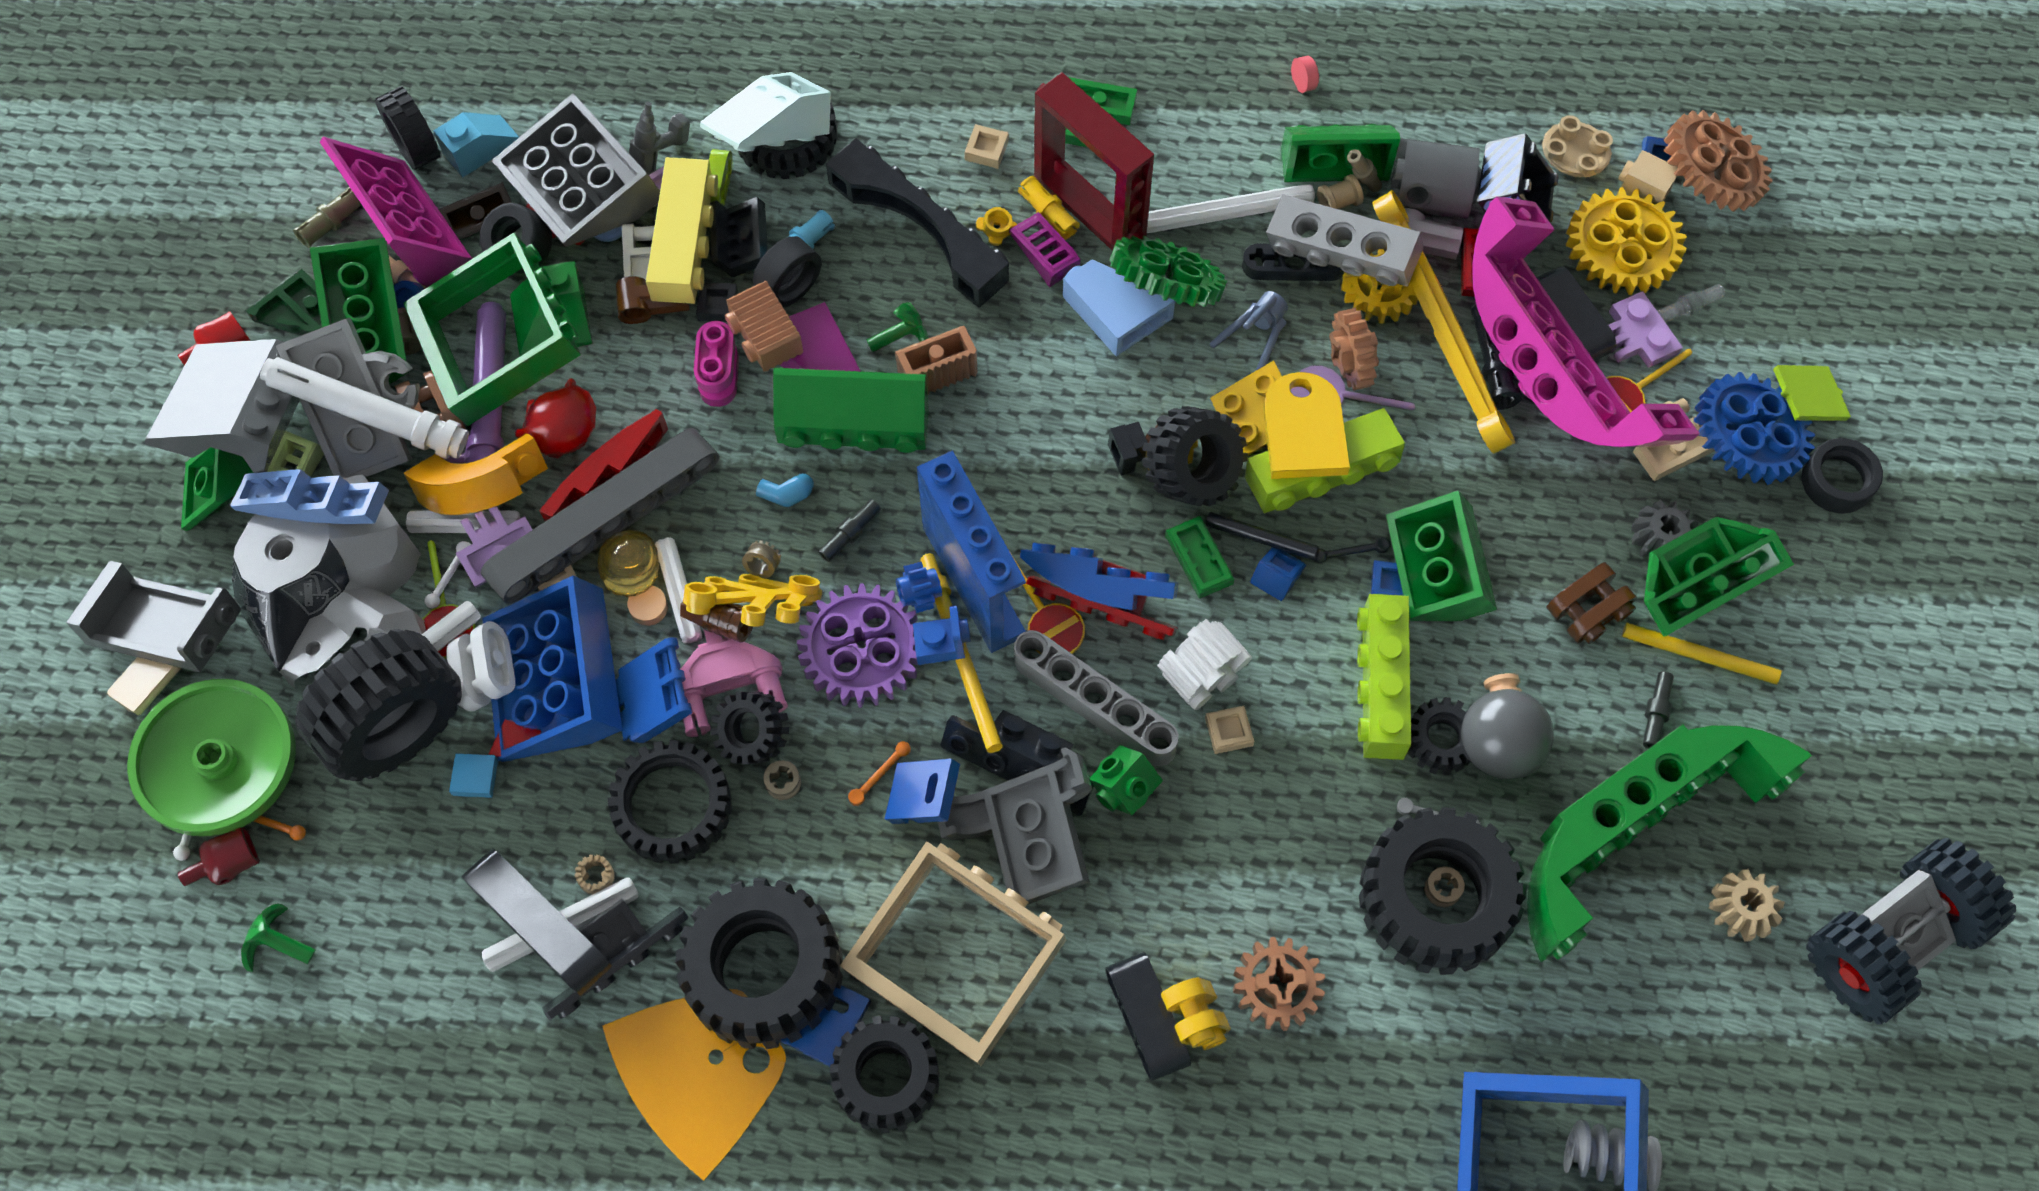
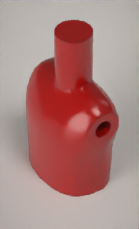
[177,311,251,366]

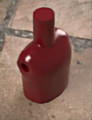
[178,827,260,887]

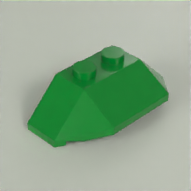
[1644,517,1794,637]

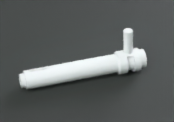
[260,357,469,459]

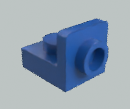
[913,606,971,665]

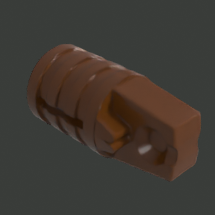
[680,601,753,643]

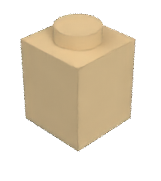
[1618,150,1678,205]

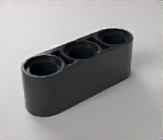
[1536,266,1617,361]
[1105,952,1191,1081]

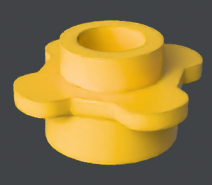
[975,207,1017,246]

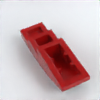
[539,409,668,521]

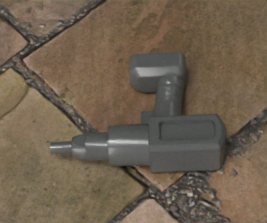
[629,102,690,175]

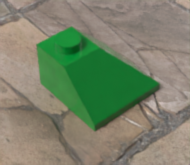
[510,261,593,356]
[181,447,254,531]

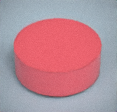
[1291,55,1319,93]

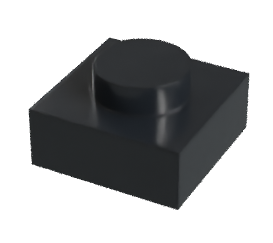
[696,282,738,322]

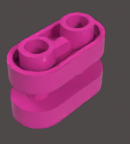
[694,321,739,407]

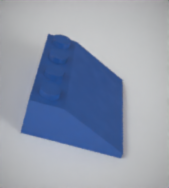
[482,576,622,762]

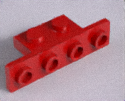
[1026,556,1178,640]

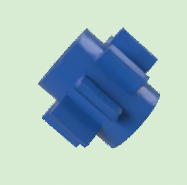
[896,561,942,613]

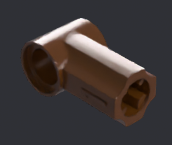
[616,276,690,324]

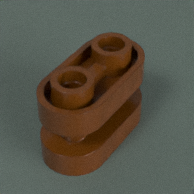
[1546,562,1637,644]

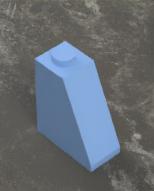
[1063,259,1175,356]

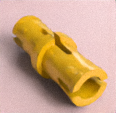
[1018,176,1080,240]

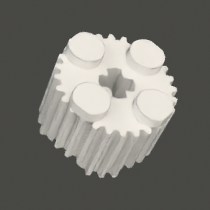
[1157,619,1252,710]

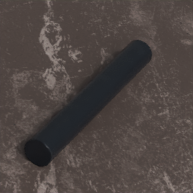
[1206,512,1319,561]

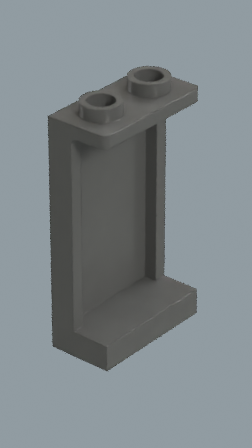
[66,561,242,672]

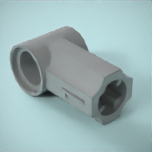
[1405,208,1463,260]

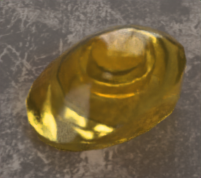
[597,530,659,597]

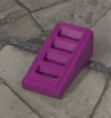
[1009,212,1081,287]

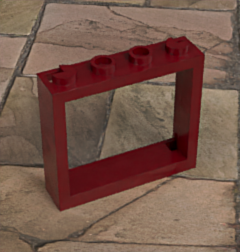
[1034,72,1154,251]

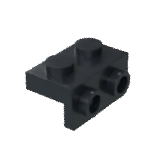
[709,197,768,277]

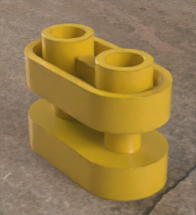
[1161,977,1231,1050]

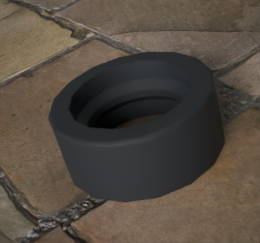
[752,236,822,308]
[1801,438,1883,514]

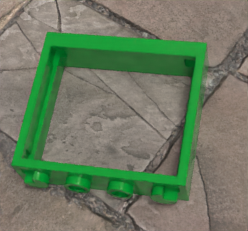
[403,233,581,426]

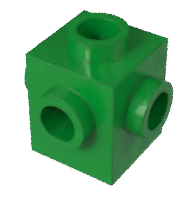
[1090,745,1163,815]

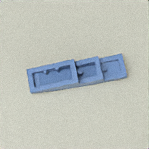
[230,469,389,524]

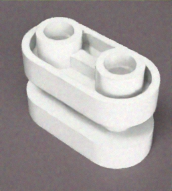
[447,621,515,712]

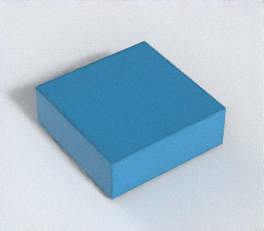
[449,753,498,798]

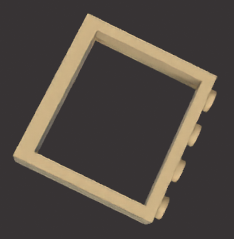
[840,841,1066,1066]

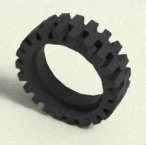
[738,102,837,179]
[608,740,732,864]

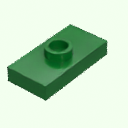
[1165,516,1235,599]

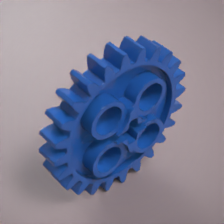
[1694,372,1815,485]

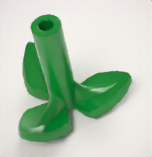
[866,302,929,352]
[241,903,316,972]

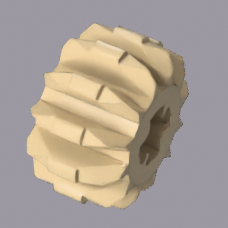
[1708,869,1785,942]

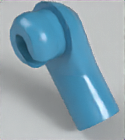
[756,473,814,507]

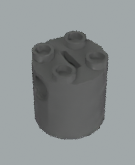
[1390,138,1482,219]

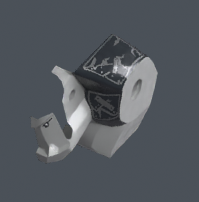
[232,474,426,690]

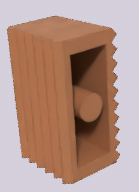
[724,281,803,371]
[895,325,978,395]

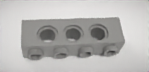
[1266,194,1424,287]

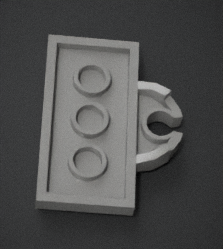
[276,318,420,478]

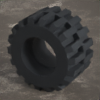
[1142,406,1248,506]
[830,1016,940,1133]

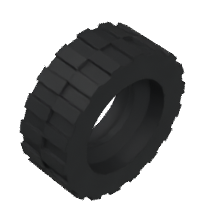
[375,86,441,170]

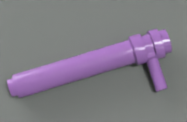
[442,302,506,464]

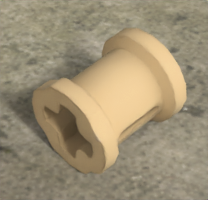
[1317,174,1364,209]

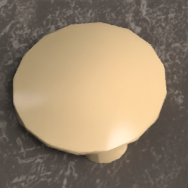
[1542,116,1613,177]

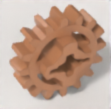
[1329,308,1379,391]
[1233,937,1325,1031]

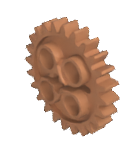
[1664,110,1772,212]

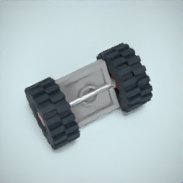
[1806,838,2017,1024]

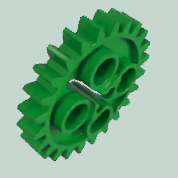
[1109,235,1227,307]

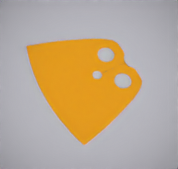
[602,989,786,1181]

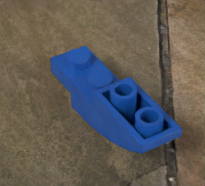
[1020,543,1179,610]

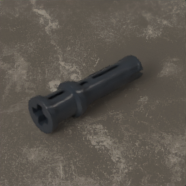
[1471,305,1522,410]

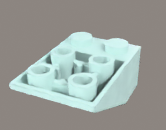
[700,72,831,152]

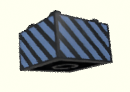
[1477,133,1559,223]

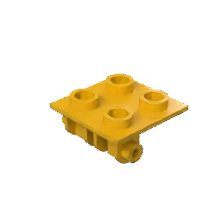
[1210,360,1282,456]

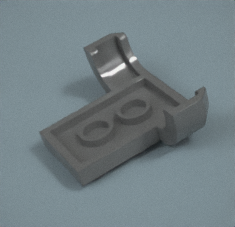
[938,748,1092,905]

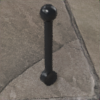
[1315,537,1390,563]

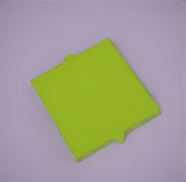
[1773,365,1851,421]

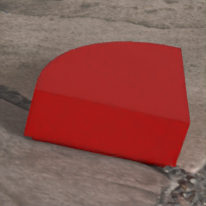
[489,719,541,759]

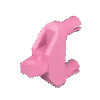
[680,629,788,737]

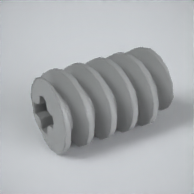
[1563,1119,1662,1191]

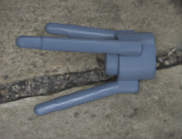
[1210,291,1288,370]

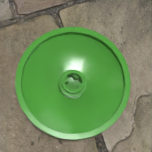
[127,679,296,836]

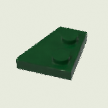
[245,269,322,336]

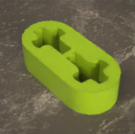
[709,149,733,206]

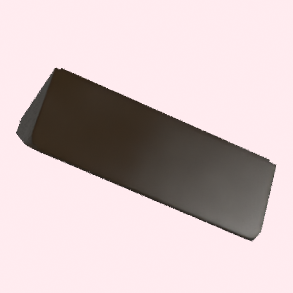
[438,182,512,240]

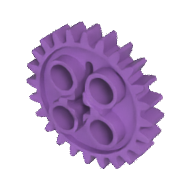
[797,583,918,708]

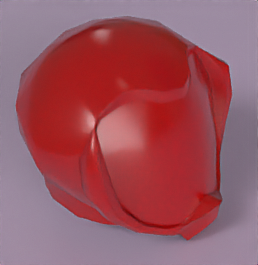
[515,378,596,458]

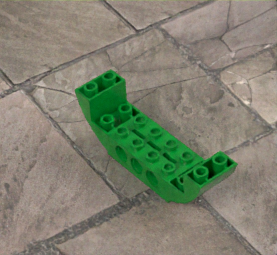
[1527,724,1812,962]

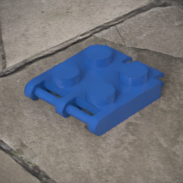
[616,637,692,743]

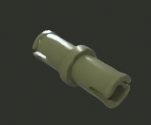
[293,187,362,248]

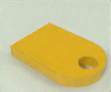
[1264,372,1350,479]

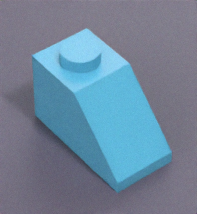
[433,112,519,178]

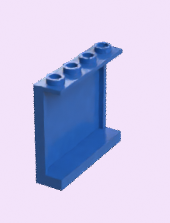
[917,450,1026,653]

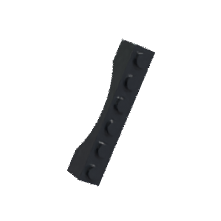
[826,138,1009,308]

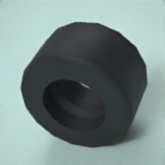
[480,203,552,274]

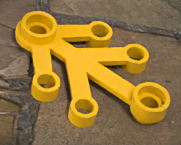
[683,574,822,627]

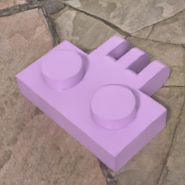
[1609,291,1683,368]
[456,506,533,588]

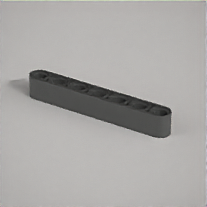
[481,428,720,604]

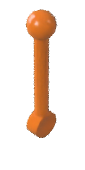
[848,741,911,806]
[253,816,306,841]

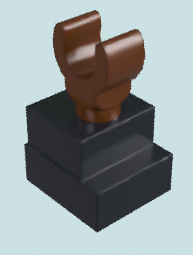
[1108,422,1158,476]

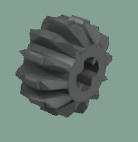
[1631,499,1699,557]

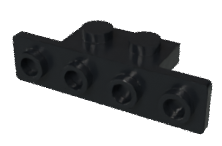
[940,710,1094,816]
[542,899,689,1020]

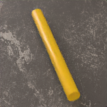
[1622,622,1782,685]

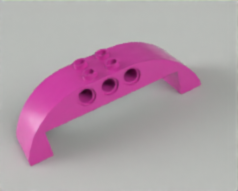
[1472,196,1699,447]

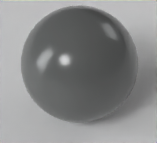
[1461,689,1554,780]

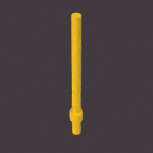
[920,553,1002,753]

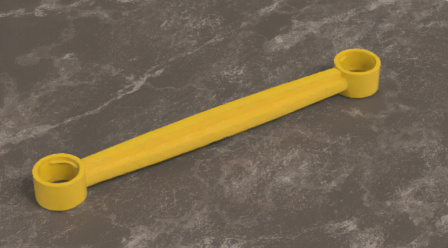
[1372,190,1515,454]

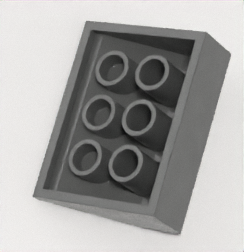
[491,93,660,247]

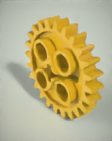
[1566,187,1687,295]

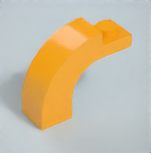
[404,434,548,515]

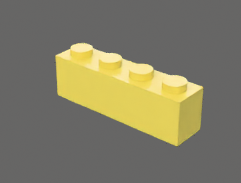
[646,157,718,304]

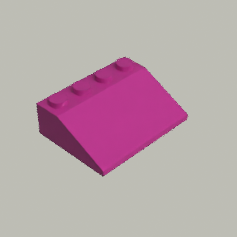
[319,136,472,287]

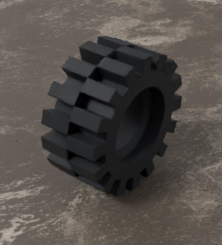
[710,692,789,764]
[1408,697,1471,775]

